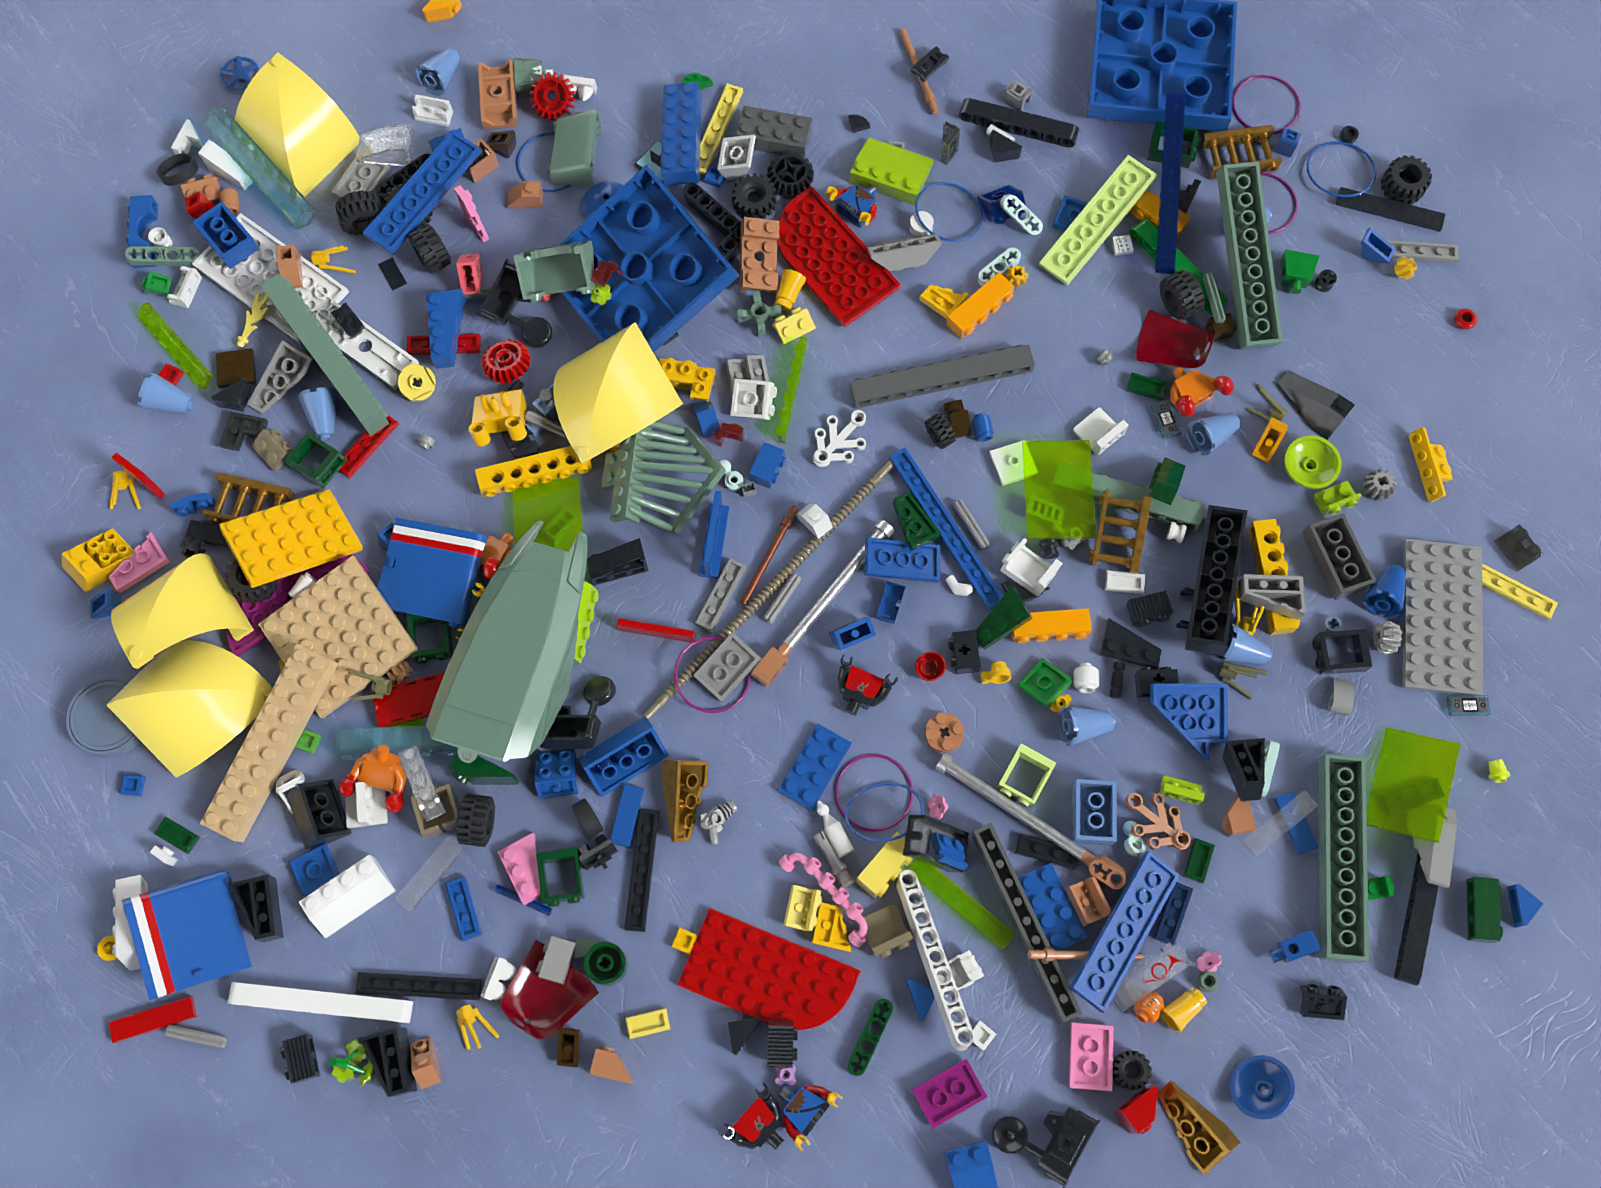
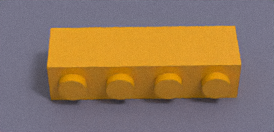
[1129,190,1191,241]
[946,272,1015,339]
[1011,608,1092,644]

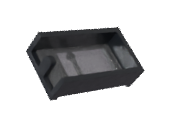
[903,815,969,873]

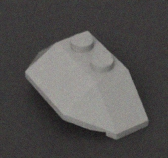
[867,234,942,271]

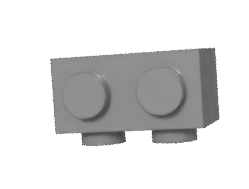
[536,936,576,985]

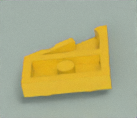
[919,285,969,319]
[811,902,851,952]

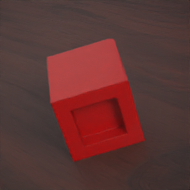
[185,191,214,220]

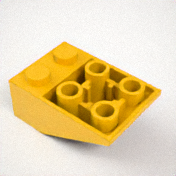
[62,528,135,592]

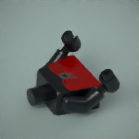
[838,654,898,716]
[719,1083,784,1150]

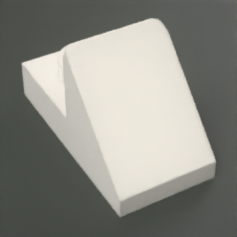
[171,119,203,154]

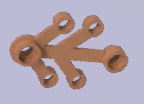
[1125,793,1191,850]

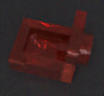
[592,260,623,287]
[715,423,744,447]

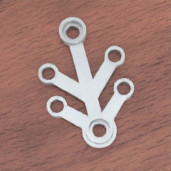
[813,410,866,467]

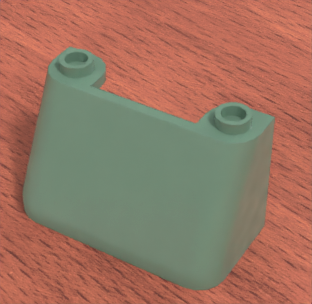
[547,110,602,187]
[513,240,595,302]

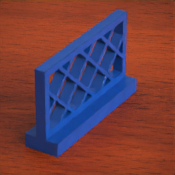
[699,491,730,579]

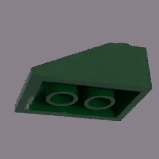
[448,752,520,785]

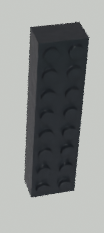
[1185,505,1248,656]

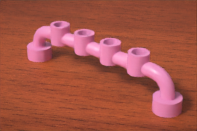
[779,853,868,947]

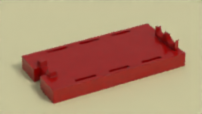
[371,672,445,729]

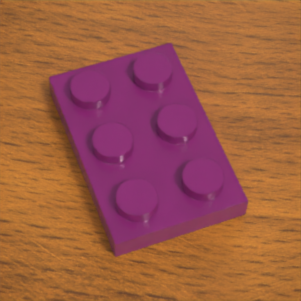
[912,1059,987,1129]

